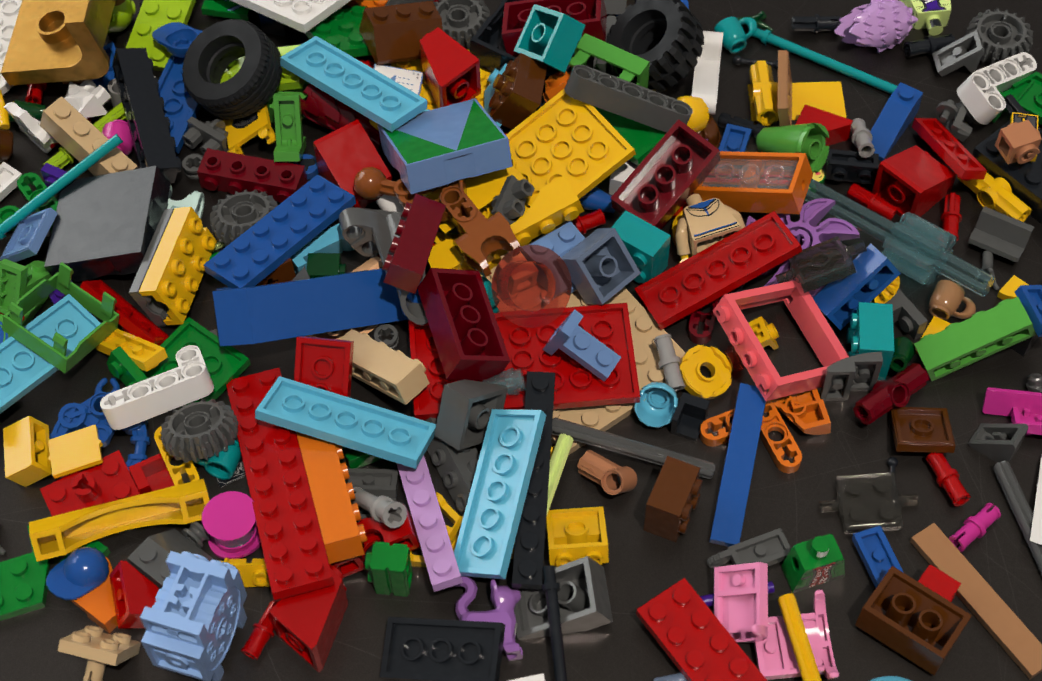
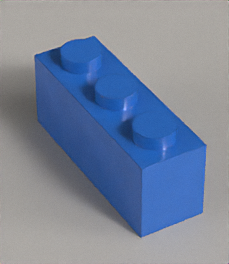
[813,244,901,330]

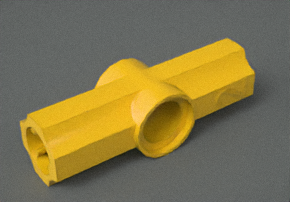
[749,61,779,126]
[957,172,1032,222]

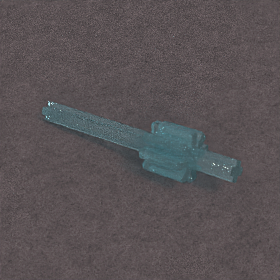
[805,179,995,297]

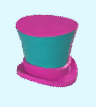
[202,491,261,559]

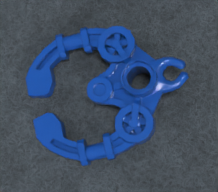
[49,378,151,479]

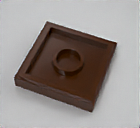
[889,407,956,453]

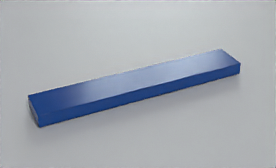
[709,383,768,547]

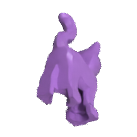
[455,576,523,661]

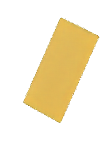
[747,81,847,121]
[426,165,525,233]

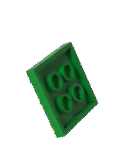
[305,6,371,57]
[141,317,251,410]

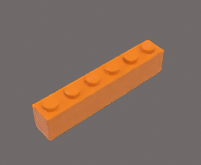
[296,432,367,564]

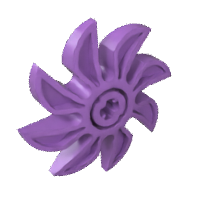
[746,198,860,298]

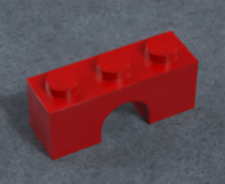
[329,504,421,577]

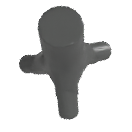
[974,251,1000,290]

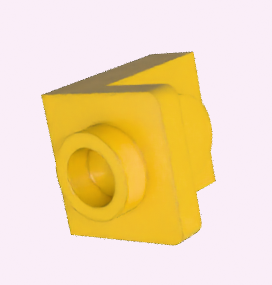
[748,316,779,350]

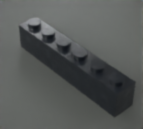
[112,48,181,183]

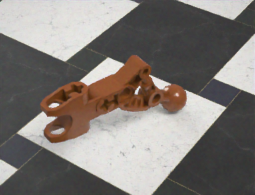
[354,167,523,277]

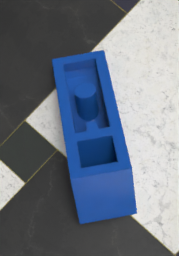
[871,82,923,161]

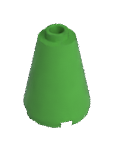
[756,123,830,172]

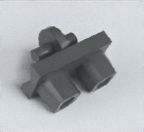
[936,100,975,142]
[182,117,228,155]
[491,175,534,225]

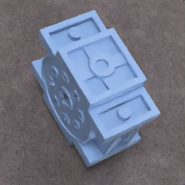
[140,551,247,681]

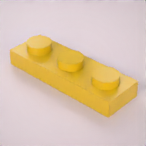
[96,328,168,372]

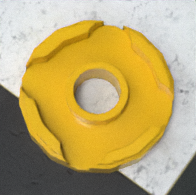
[679,345,732,400]

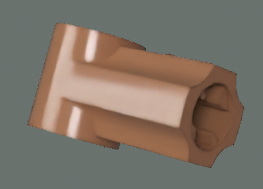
[577,450,637,495]

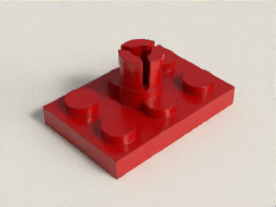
[294,336,354,398]
[40,450,140,516]

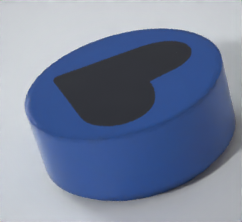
[293,154,318,180]

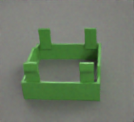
[569,33,650,88]
[2,262,120,373]

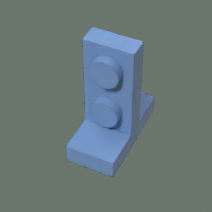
[543,310,621,381]

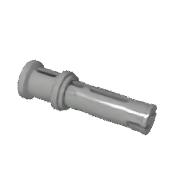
[351,487,407,528]

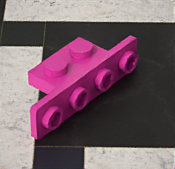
[982,387,1042,435]

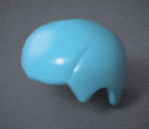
[634,382,678,428]

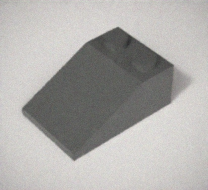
[510,556,613,640]

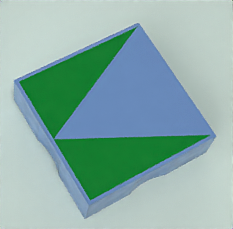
[378,98,512,194]

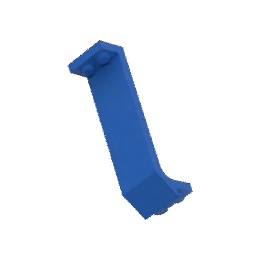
[212,268,421,346]

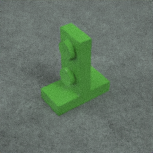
[273,93,306,162]
[0,259,52,314]

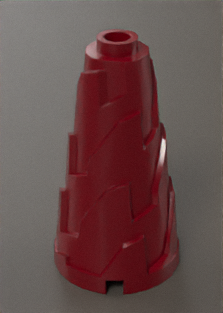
[301,83,382,151]

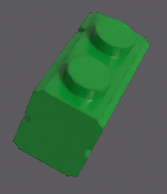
[365,541,413,597]

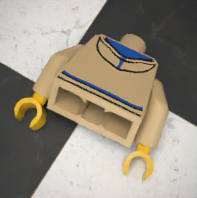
[675,194,746,264]

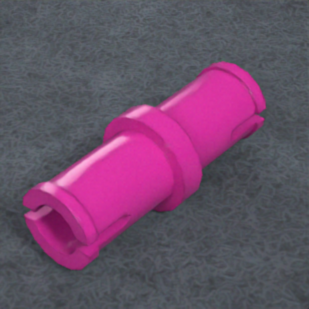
[949,503,1001,552]

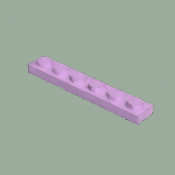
[397,456,463,592]

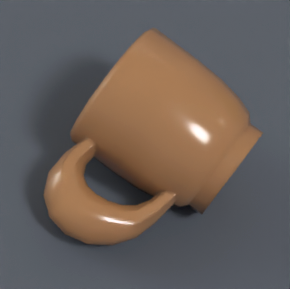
[929,280,976,320]

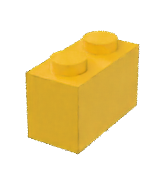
[3,416,52,487]

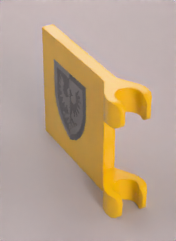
[223,104,276,155]

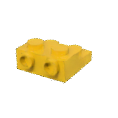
[546,506,609,567]

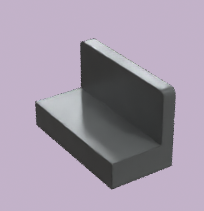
[968,206,1034,262]

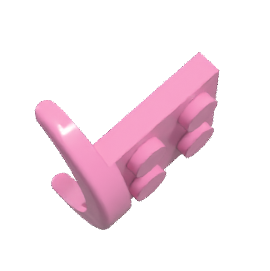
[714,562,768,643]
[754,590,839,680]

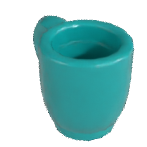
[714,17,757,54]
[192,439,241,480]

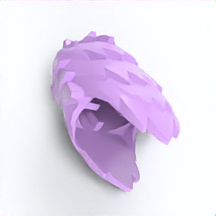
[834,0,918,52]

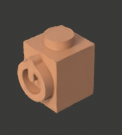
[995,119,1042,164]

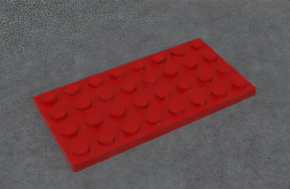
[409,303,640,420]

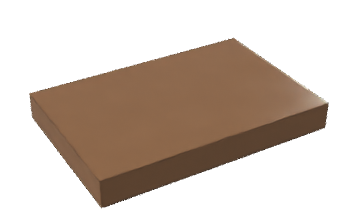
[778,50,792,126]

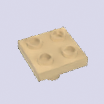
[58,626,141,681]

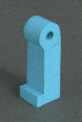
[290,223,355,275]

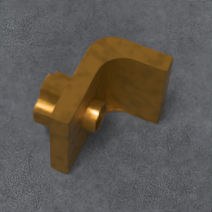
[1,0,126,86]

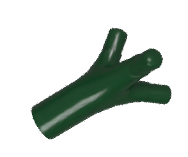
[737,11,773,32]

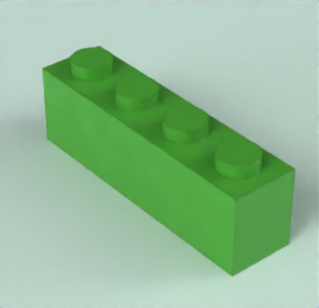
[914,297,1036,381]

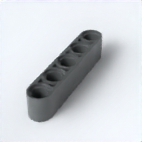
[564,65,693,133]

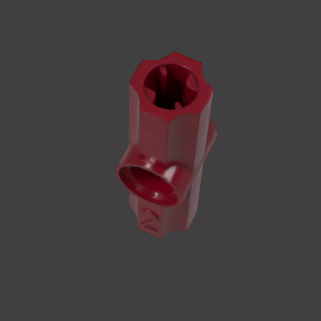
[853,363,929,424]

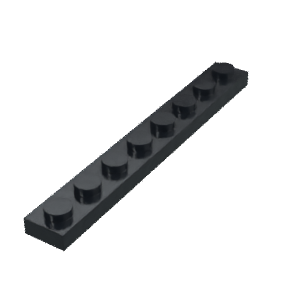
[512,371,555,590]

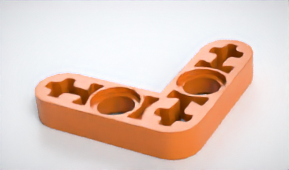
[699,401,802,474]

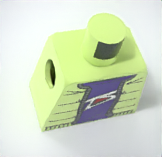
[899,0,951,36]

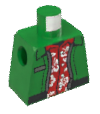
[781,534,845,593]

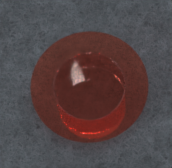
[492,245,572,328]

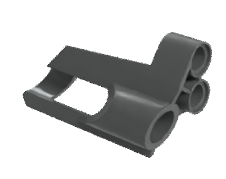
[339,207,428,325]

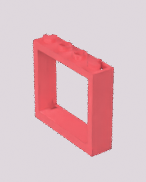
[713,279,849,401]

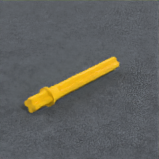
[778,593,822,681]

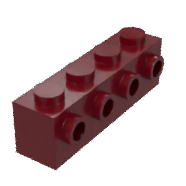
[197,148,308,203]
[382,194,446,294]

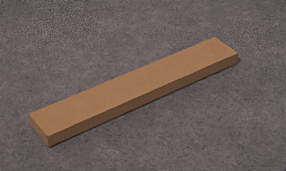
[910,523,1042,679]

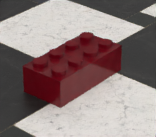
[502,0,607,56]
[610,119,720,230]
[417,268,510,381]

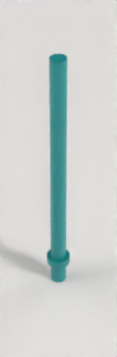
[752,28,897,94]
[0,134,123,240]

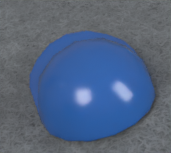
[152,22,200,58]
[46,547,109,600]

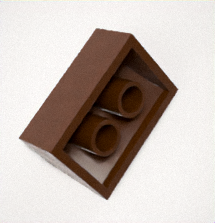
[359,1,443,65]
[855,566,972,676]

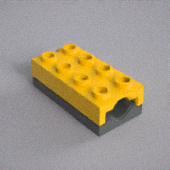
[128,207,217,326]

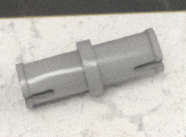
[851,118,875,158]
[654,334,686,392]

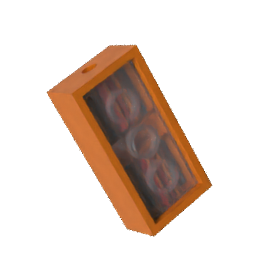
[694,151,813,214]

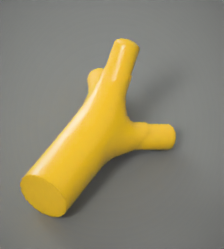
[0,90,10,130]

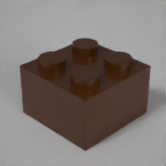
[489,53,547,130]
[644,456,703,542]

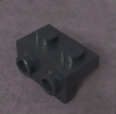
[825,149,879,184]

